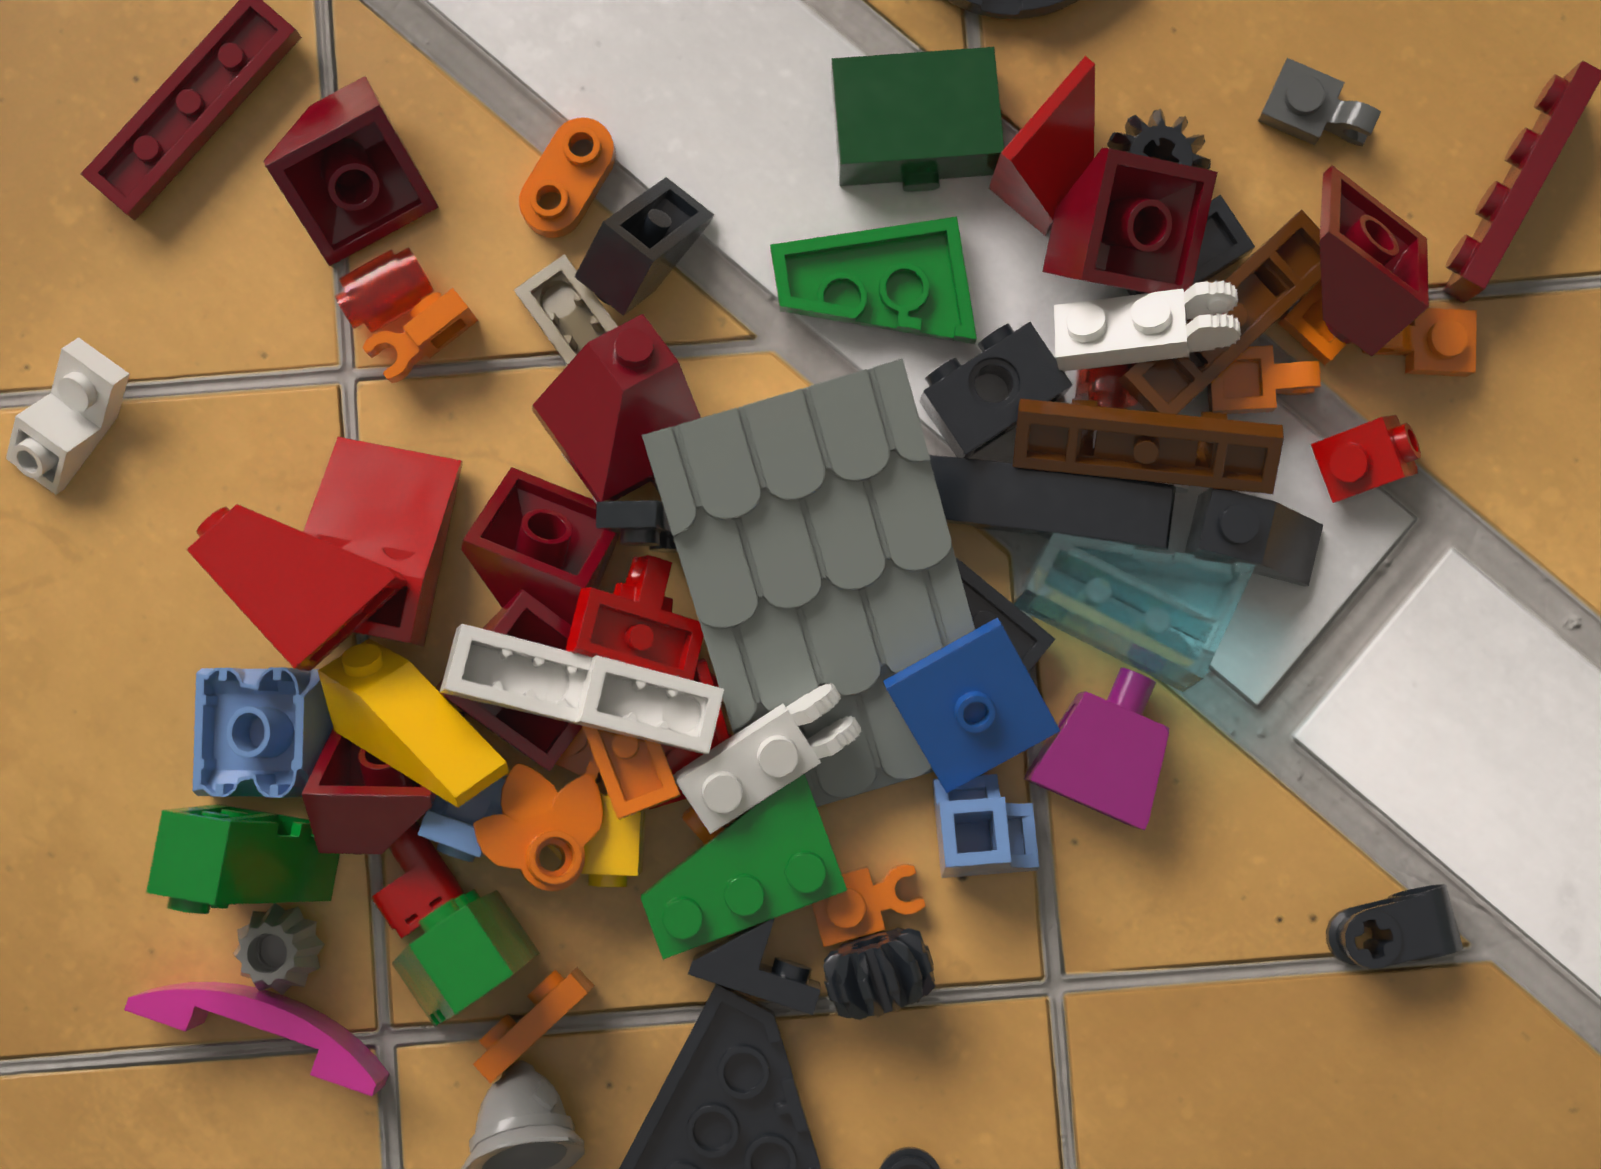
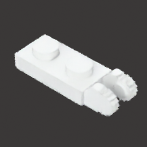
[1054,280,1241,372]
[673,683,862,834]

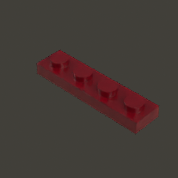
[81,0,302,221]
[1443,60,1601,303]

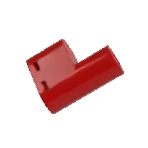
[371,821,466,939]

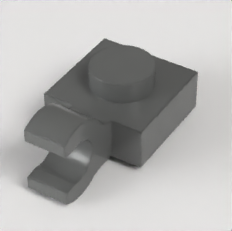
[1258,58,1381,146]

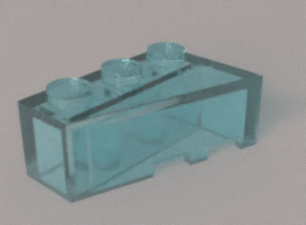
[1014,533,1256,692]

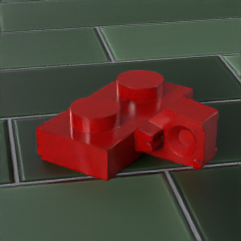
[565,555,704,681]

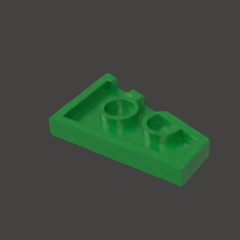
[770,216,977,344]
[640,774,848,959]

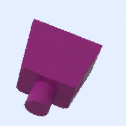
[1024,667,1169,830]

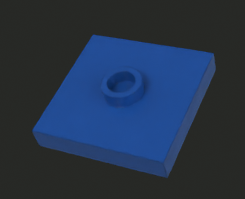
[883,617,1060,793]

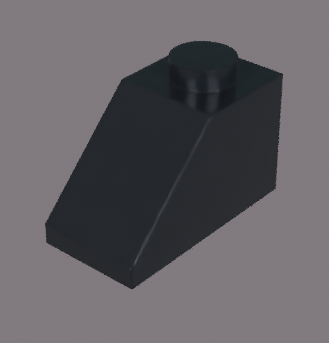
[574,177,714,316]
[1184,488,1323,587]

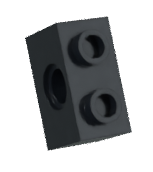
[919,322,1073,458]

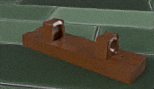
[1117,209,1321,414]
[1013,398,1284,494]

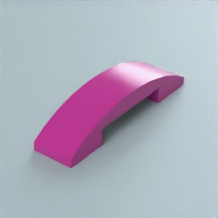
[124,982,389,1096]

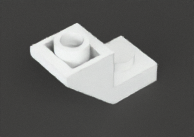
[6,338,130,495]

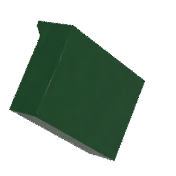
[831,47,1004,192]

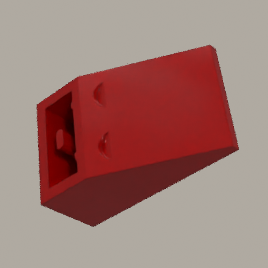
[303,437,463,647]

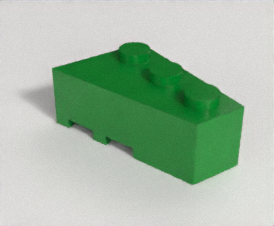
[146,804,340,914]
[392,889,539,1027]

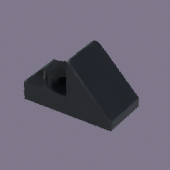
[688,918,821,1015]

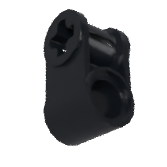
[1326,884,1463,969]

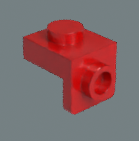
[1311,415,1421,503]

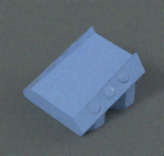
[193,667,333,798]

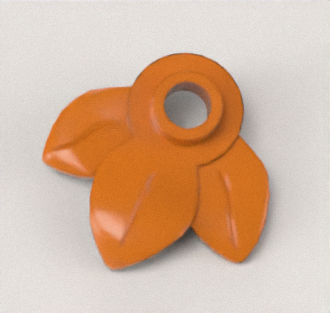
[473,764,603,891]

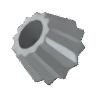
[233,903,325,995]

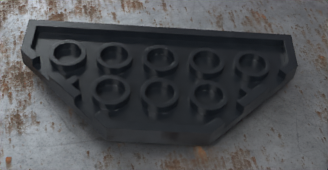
[619,984,822,1169]

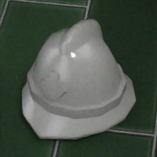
[461,1060,584,1169]

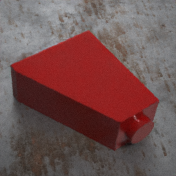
[186,504,408,671]

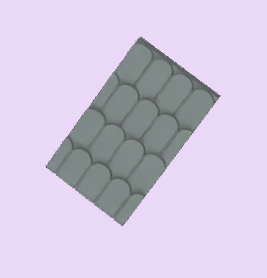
[642,358,975,807]

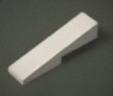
[440,624,724,754]

